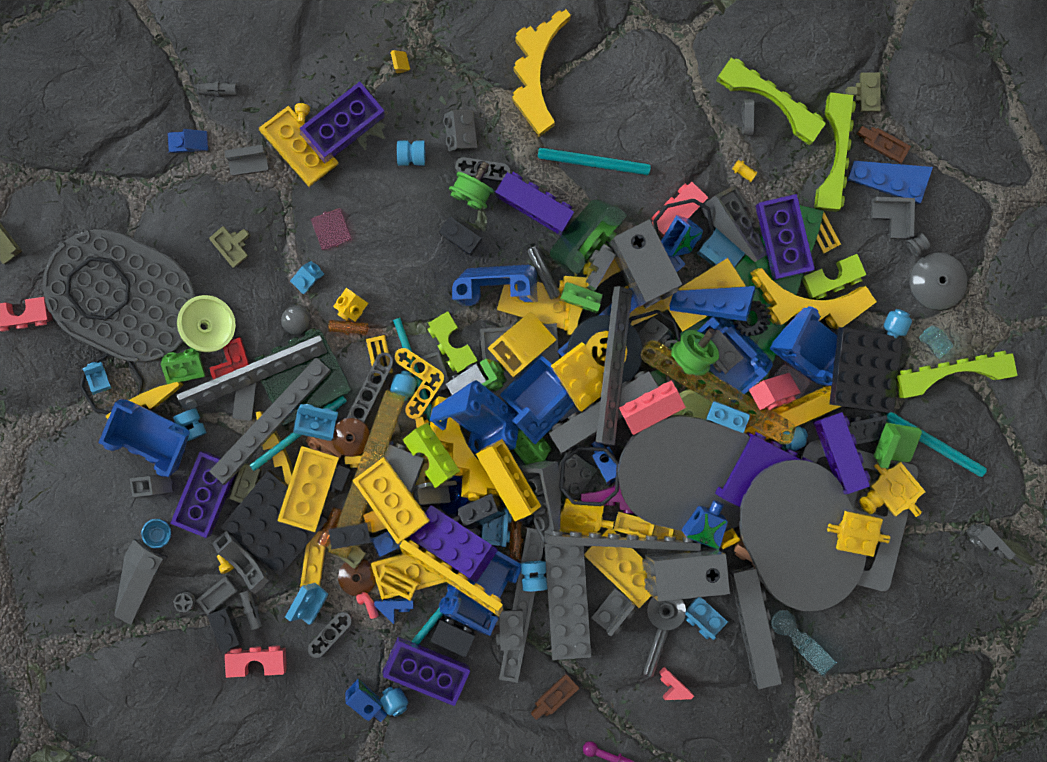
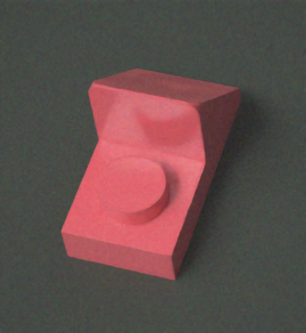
[659,667,694,700]

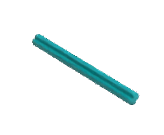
[538,148,651,175]
[886,412,987,477]

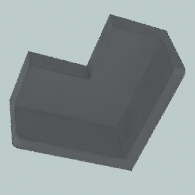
[871,197,915,239]

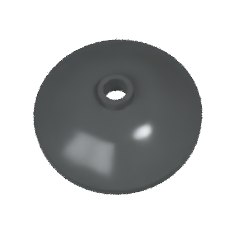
[909,253,967,310]

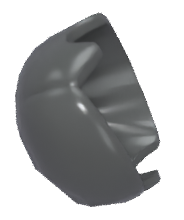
[281,305,311,335]

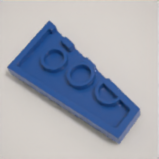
[847,161,933,204]
[669,286,755,321]

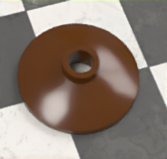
[332,418,370,457]
[338,559,376,596]

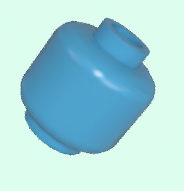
[883,309,912,338]
[390,371,417,401]
[778,426,808,452]
[380,687,409,717]

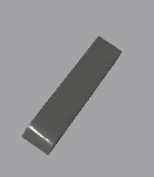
[346,352,395,439]

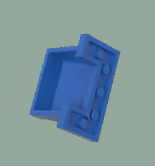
[500,354,575,444]

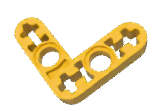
[395,348,444,419]

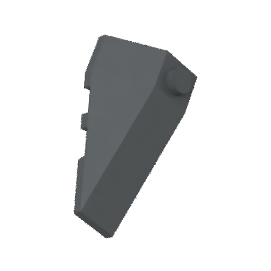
[701,185,767,262]
[114,539,168,625]

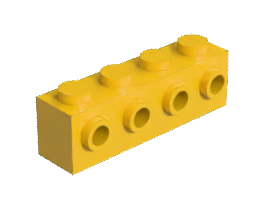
[476,439,541,521]

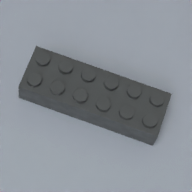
[549,371,659,453]
[544,542,591,660]
[729,565,783,689]

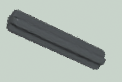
[528,246,560,300]
[644,629,669,677]

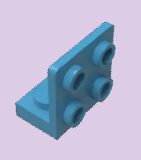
[697,228,745,267]

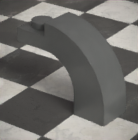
[212,530,269,594]

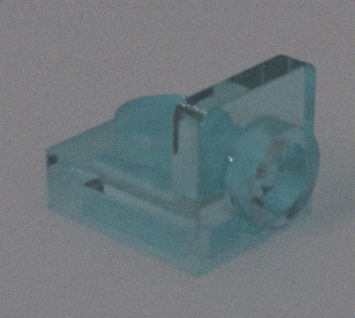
[919,326,953,359]

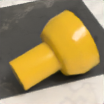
[295,103,310,125]
[217,555,234,574]

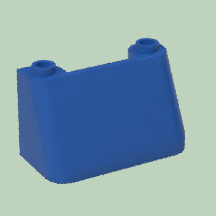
[770,306,837,386]
[697,316,773,403]

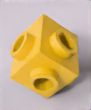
[333,288,368,322]

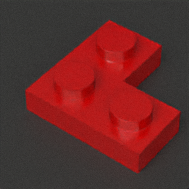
[209,338,249,380]

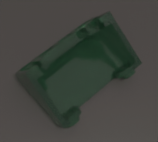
[550,199,627,277]

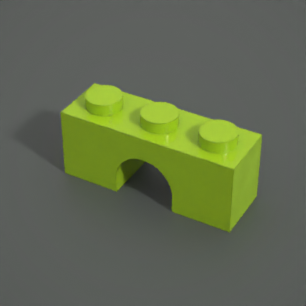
[802,254,866,300]
[427,311,478,373]
[403,422,460,488]

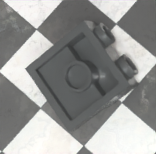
[586,244,616,291]
[966,523,1016,560]

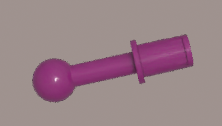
[583,741,635,762]

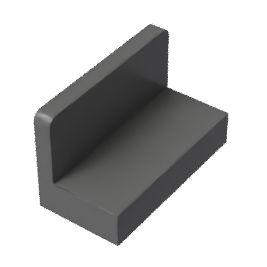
[224,145,269,176]
[413,481,457,505]

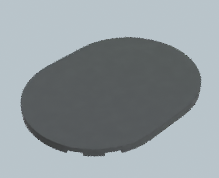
[43,229,196,362]
[618,415,750,532]
[739,460,866,611]

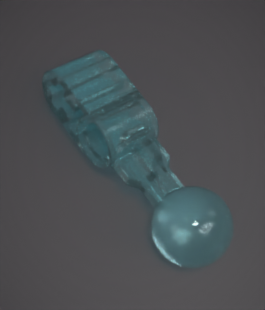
[771,610,836,676]

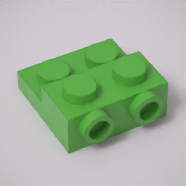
[573,216,618,264]

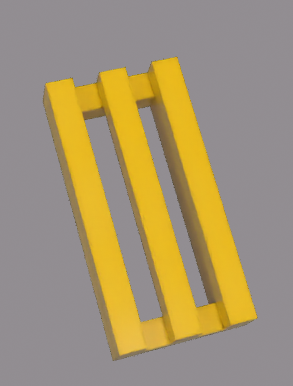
[816,213,841,254]
[366,335,393,377]
[376,565,420,600]

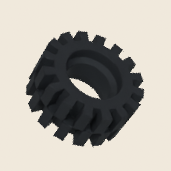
[733,301,771,336]

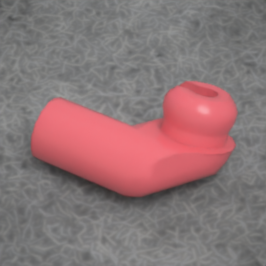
[356,592,379,619]

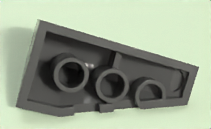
[518,461,561,542]

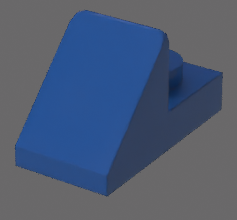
[168,129,208,153]
[374,599,415,624]

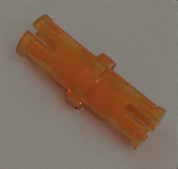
[328,320,368,335]
[317,507,344,547]
[509,520,523,560]

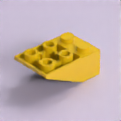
[488,311,557,378]

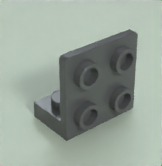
[591,587,635,636]

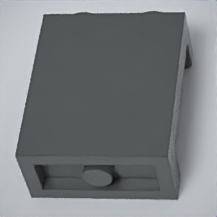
[384,443,428,497]

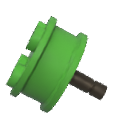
[449,162,495,210]
[671,329,719,376]

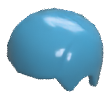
[141,519,171,548]

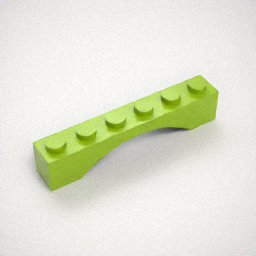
[716,58,826,145]
[814,93,856,212]
[897,351,1018,398]

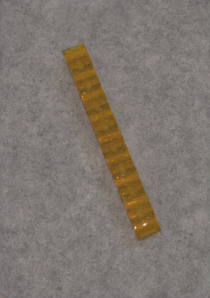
[641,340,796,444]
[328,390,405,559]

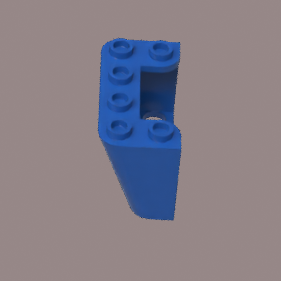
[452,265,538,306]
[430,380,519,456]
[99,399,190,477]
[439,551,521,636]

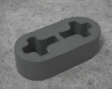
[742,99,754,135]

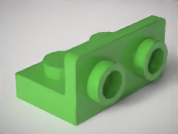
[560,282,602,313]
[161,348,205,384]
[514,429,551,465]

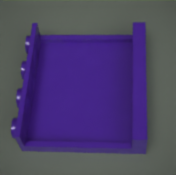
[715,432,813,507]

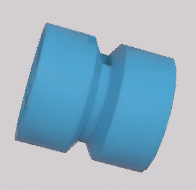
[397,141,425,166]
[173,408,207,441]
[521,561,547,591]

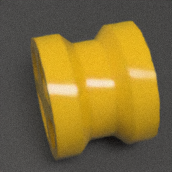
[859,490,884,514]

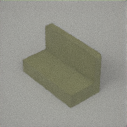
[0,223,22,264]

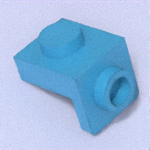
[290,261,324,295]
[83,362,111,395]

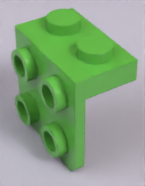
[480,359,507,392]
[874,423,922,469]

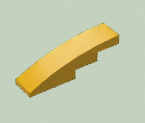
[106,382,183,419]
[256,411,293,484]
[613,511,686,540]

